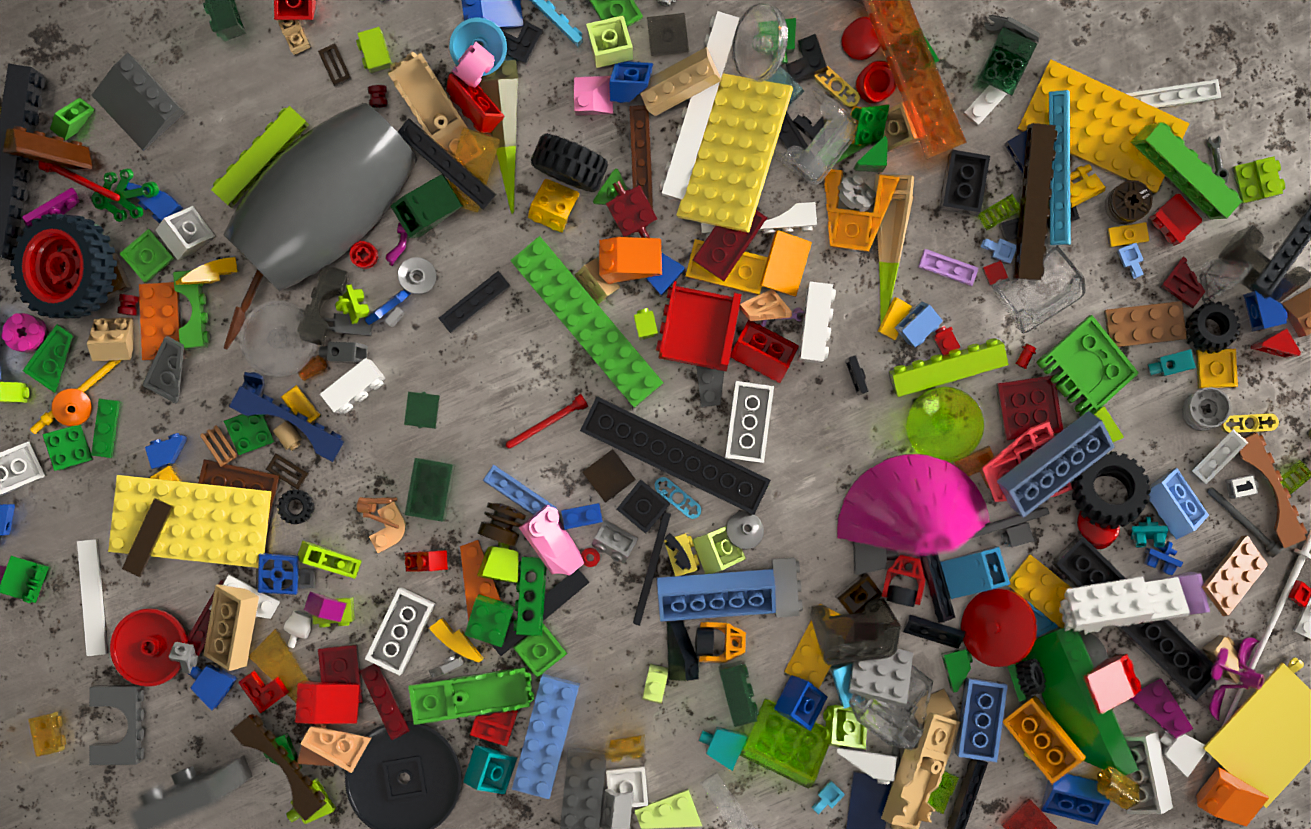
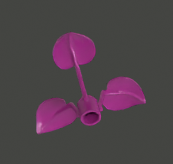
[1209,637,1264,721]

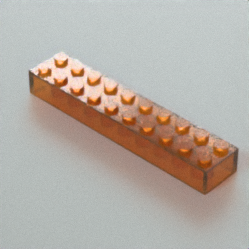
[863,0,967,160]

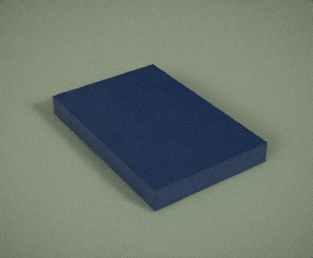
[845,771,892,829]

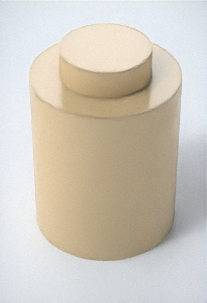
[273,421,302,451]

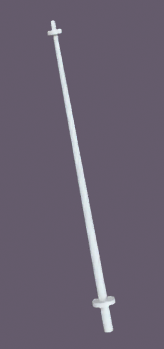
[1205,530,1311,763]

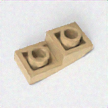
[277,20,311,55]

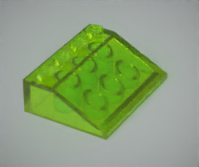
[739,698,829,789]

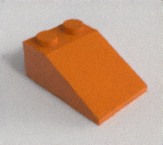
[599,237,662,284]
[1196,767,1269,827]

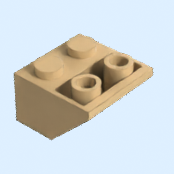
[87,317,134,361]

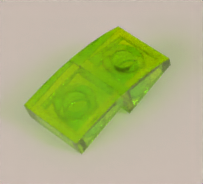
[928,771,959,814]

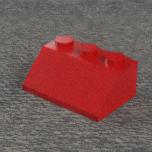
[446,74,505,133]
[730,319,799,383]

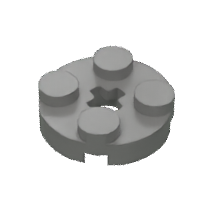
[838,175,876,212]

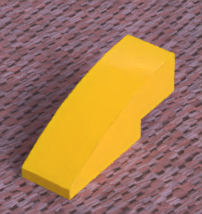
[175,257,237,285]
[429,617,484,662]

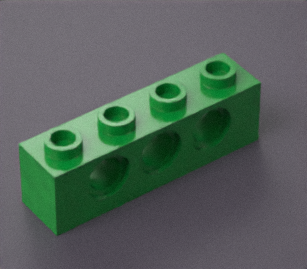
[514,557,547,637]

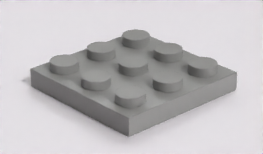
[848,638,913,707]

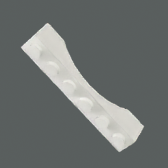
[701,202,817,238]

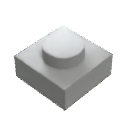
[385,307,405,327]

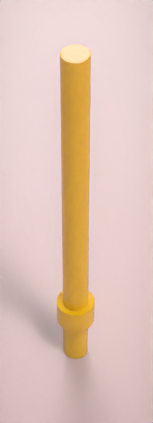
[30,360,122,434]

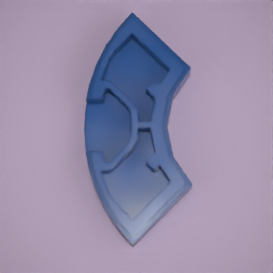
[365,289,411,325]

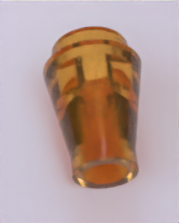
[298,355,328,381]

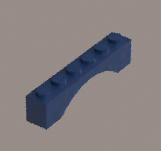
[229,384,344,462]

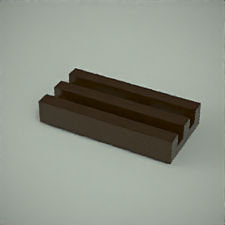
[318,43,352,87]
[265,453,309,490]

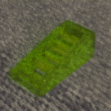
[978,194,1020,231]
[1271,459,1311,495]

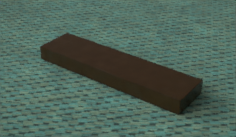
[122,498,174,577]

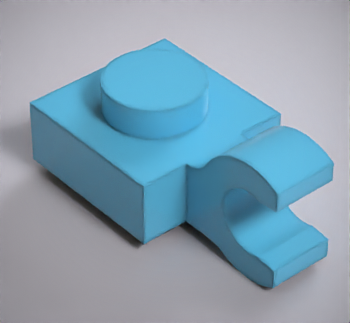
[811,780,845,814]

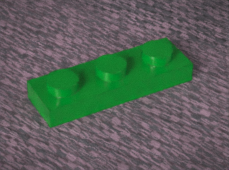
[91,399,120,458]

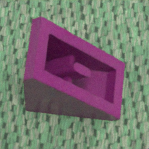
[304,592,347,622]

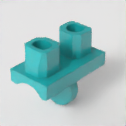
[1130,516,1168,548]

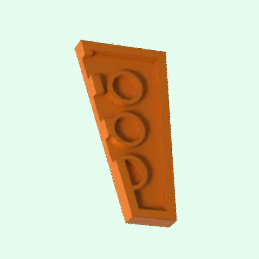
[460,539,501,622]

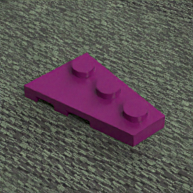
[22,187,79,226]
[1129,678,1193,739]

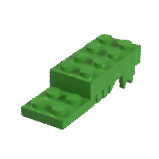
[408,667,534,725]

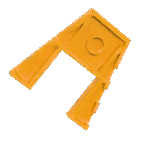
[823,168,900,252]

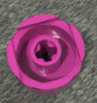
[1,313,48,353]

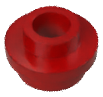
[581,548,600,567]

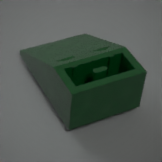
[390,174,463,238]

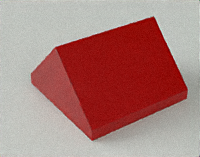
[274,0,316,20]
[1250,329,1301,358]

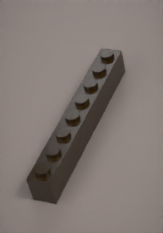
[1013,123,1057,280]

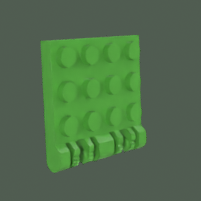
[1036,315,1139,417]

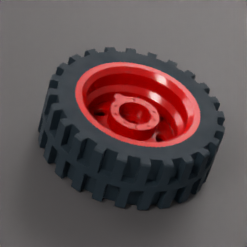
[10,214,117,318]

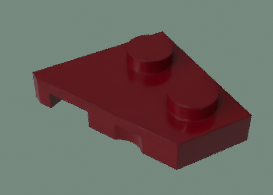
[1161,256,1205,309]

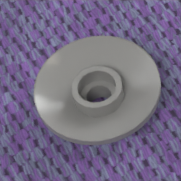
[398,257,436,294]
[726,511,764,549]

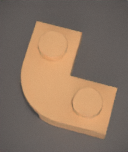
[369,501,406,553]

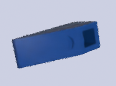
[124,182,183,223]

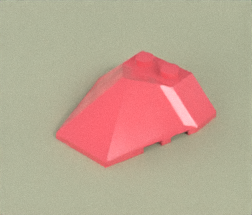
[982,421,1073,502]

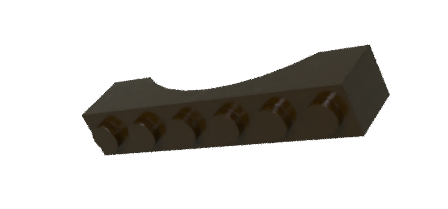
[231,713,326,821]

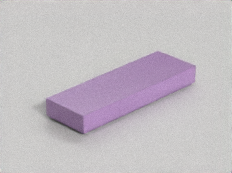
[918,249,979,286]

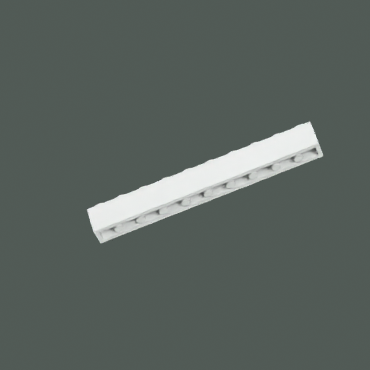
[659,11,739,202]

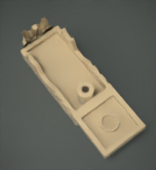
[388,51,483,165]
[881,712,961,829]

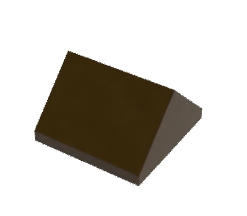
[835,573,882,619]

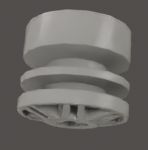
[1182,387,1231,431]

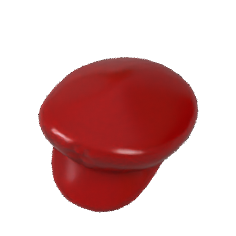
[841,17,884,60]
[856,60,898,103]
[1077,511,1120,549]

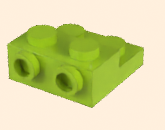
[1233,156,1285,204]
[822,705,868,750]

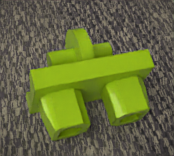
[335,284,369,324]

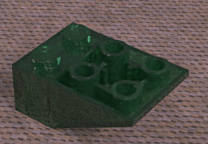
[978,27,1037,96]

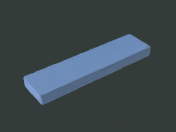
[482,465,557,515]

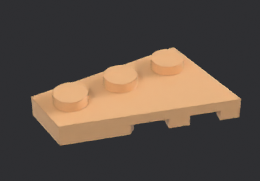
[301,726,371,773]

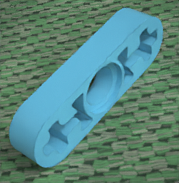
[655,477,701,519]

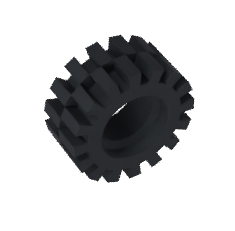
[277,490,314,524]
[1016,659,1046,696]

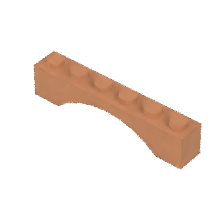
[1239,432,1307,548]

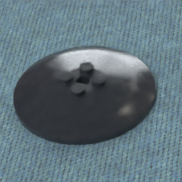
[345,721,462,829]

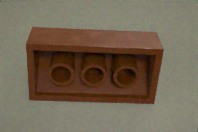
[3,126,92,171]

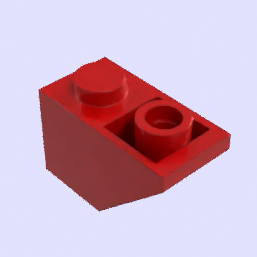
[405,550,448,572]

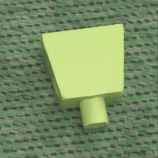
[642,664,668,704]

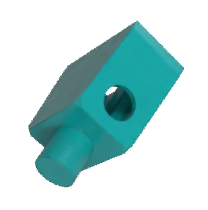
[1148,349,1196,376]
[698,727,747,771]

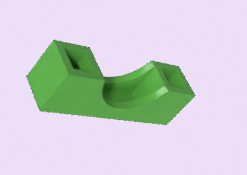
[173,270,210,350]

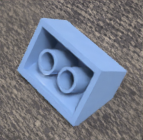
[1149,468,1209,540]

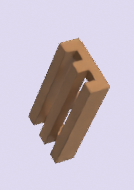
[200,425,237,467]

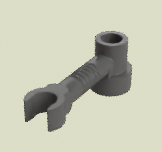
[1207,135,1229,184]

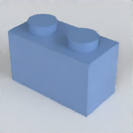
[894,302,943,347]

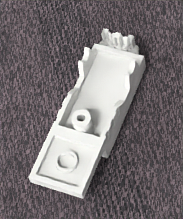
[1059,577,1190,635]

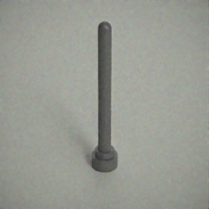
[1208,487,1283,558]

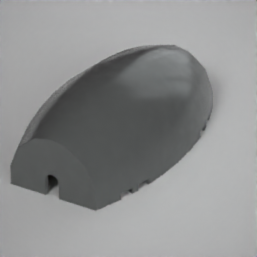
[223,103,417,291]

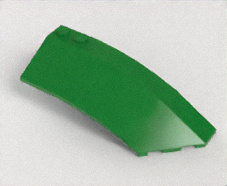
[1026,628,1139,777]

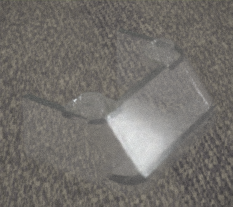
[772,86,858,184]

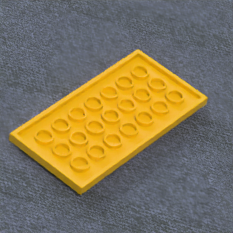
[1017,59,1190,193]

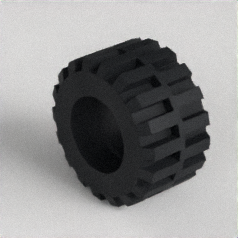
[1186,301,1241,354]

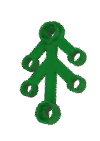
[92,169,159,222]

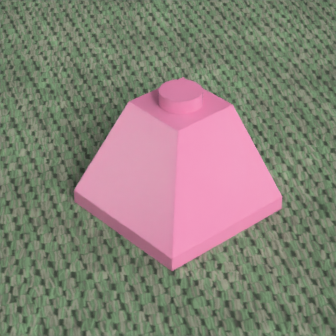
[574,76,613,116]

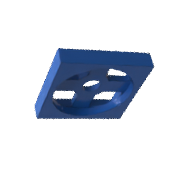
[258,553,299,595]

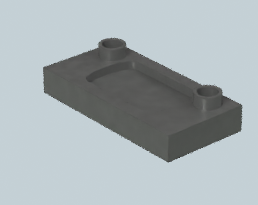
[129,755,253,829]

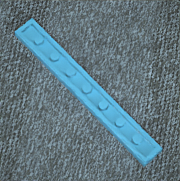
[1049,90,1071,246]

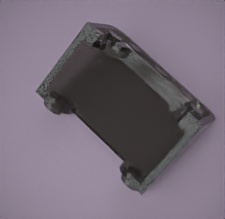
[1218,225,1311,303]
[811,598,901,665]

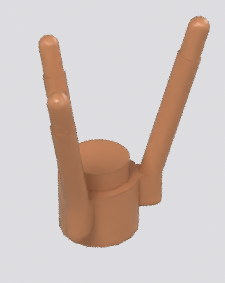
[357,497,399,529]

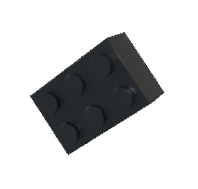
[940,149,990,216]

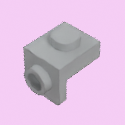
[169,642,198,674]

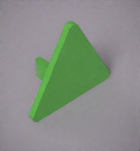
[593,169,628,205]

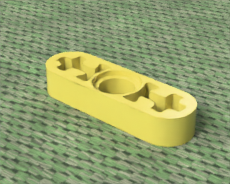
[813,66,860,108]
[1220,414,1279,433]

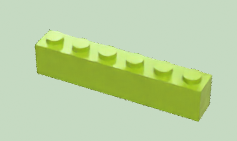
[211,106,309,208]
[889,338,1009,397]

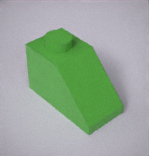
[50,98,94,141]

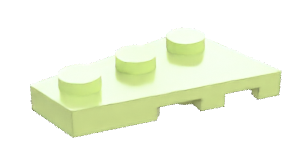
[634,789,702,829]

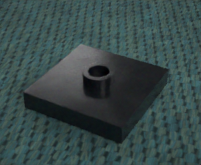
[845,355,869,396]

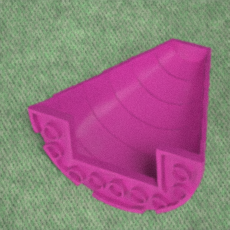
[837,454,990,554]

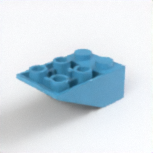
[940,546,1010,599]

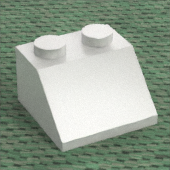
[155,206,215,260]

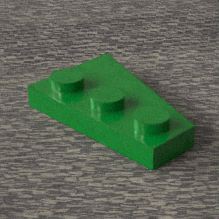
[22,324,74,393]

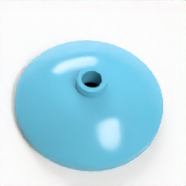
[449,17,507,76]

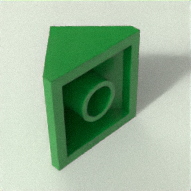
[853,136,888,172]

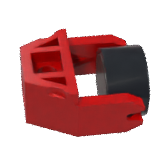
[882,554,926,607]

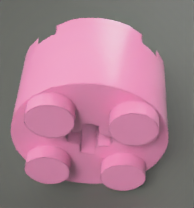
[451,41,495,88]

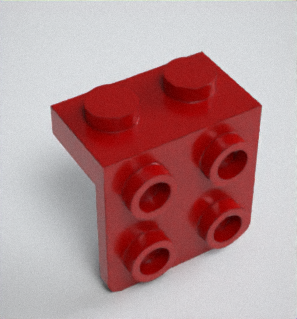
[1149,194,1202,246]

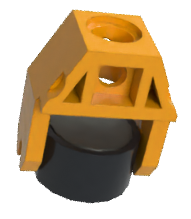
[695,622,746,663]

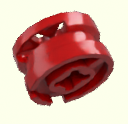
[350,241,378,269]

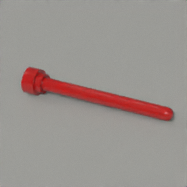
[38,161,120,201]
[506,394,589,449]

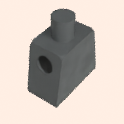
[319,342,368,364]
[853,542,898,575]

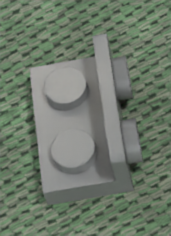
[591,520,638,563]

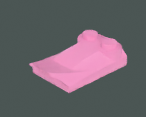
[519,505,584,576]

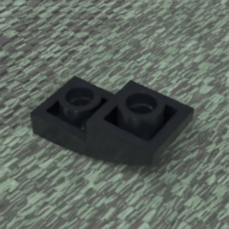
[664,532,691,570]

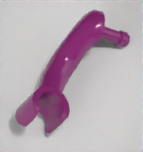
[386,222,407,266]

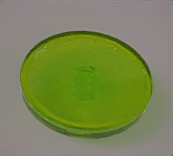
[906,387,984,462]

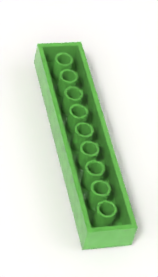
[510,236,664,408]

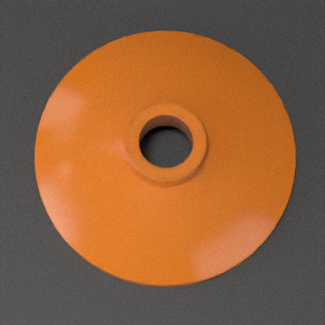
[52,388,92,426]

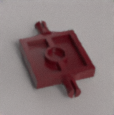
[605,180,657,238]

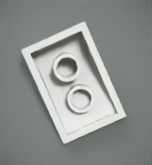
[0,441,45,496]
[837,748,897,784]

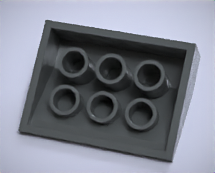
[91,53,185,151]

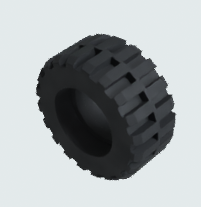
[531,133,608,192]
[1072,451,1151,529]

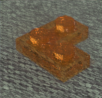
[954,445,994,489]

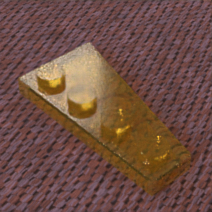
[248,628,309,703]

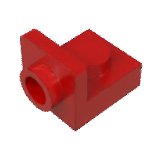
[932,326,960,356]

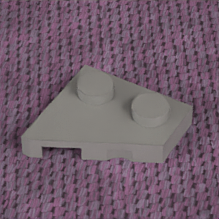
[429,654,465,678]

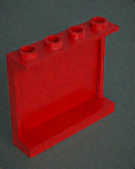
[656,281,742,372]

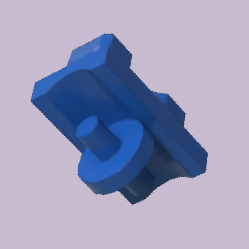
[1144,541,1183,575]

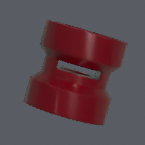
[368,85,388,108]
[117,294,139,316]

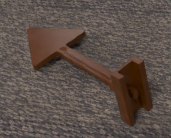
[224,270,263,350]

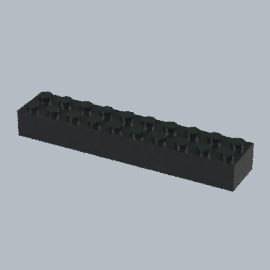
[0,64,45,261]
[580,396,771,515]
[1052,536,1223,701]

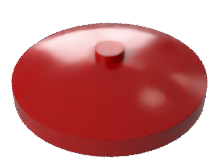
[961,589,1037,667]
[110,608,188,687]

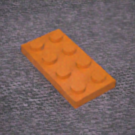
[139,282,181,361]

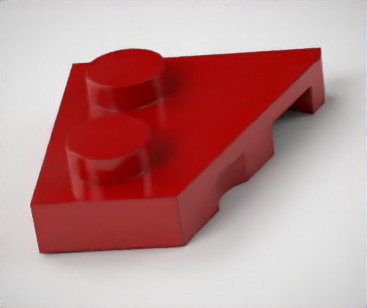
[470,710,518,747]

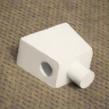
[1159,731,1206,777]

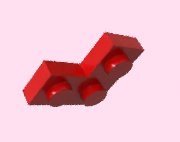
[238,670,289,714]

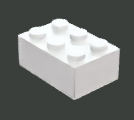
[320,358,386,414]

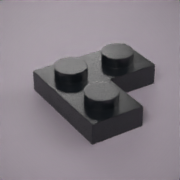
[502,21,543,65]
[786,34,828,84]

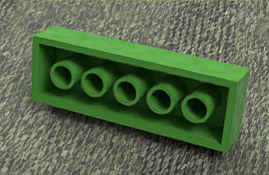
[1131,122,1242,220]

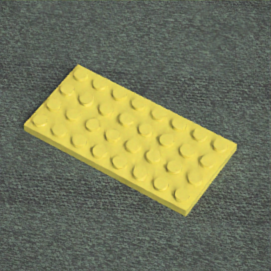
[676,73,793,233]
[108,475,271,568]

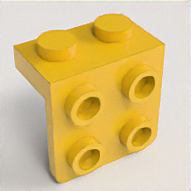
[528,179,579,233]

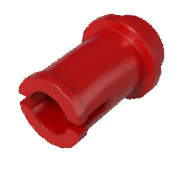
[1015,343,1036,369]

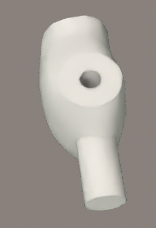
[284,610,312,648]

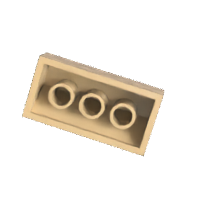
[640,47,722,116]
[203,585,259,671]

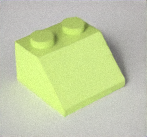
[586,16,633,68]
[692,526,746,574]

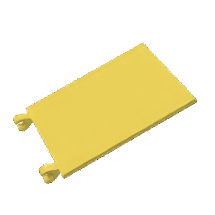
[1203,657,1311,808]

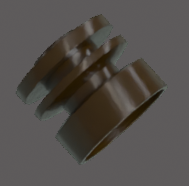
[1105,180,1153,225]
[477,502,526,546]

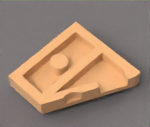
[740,289,792,321]

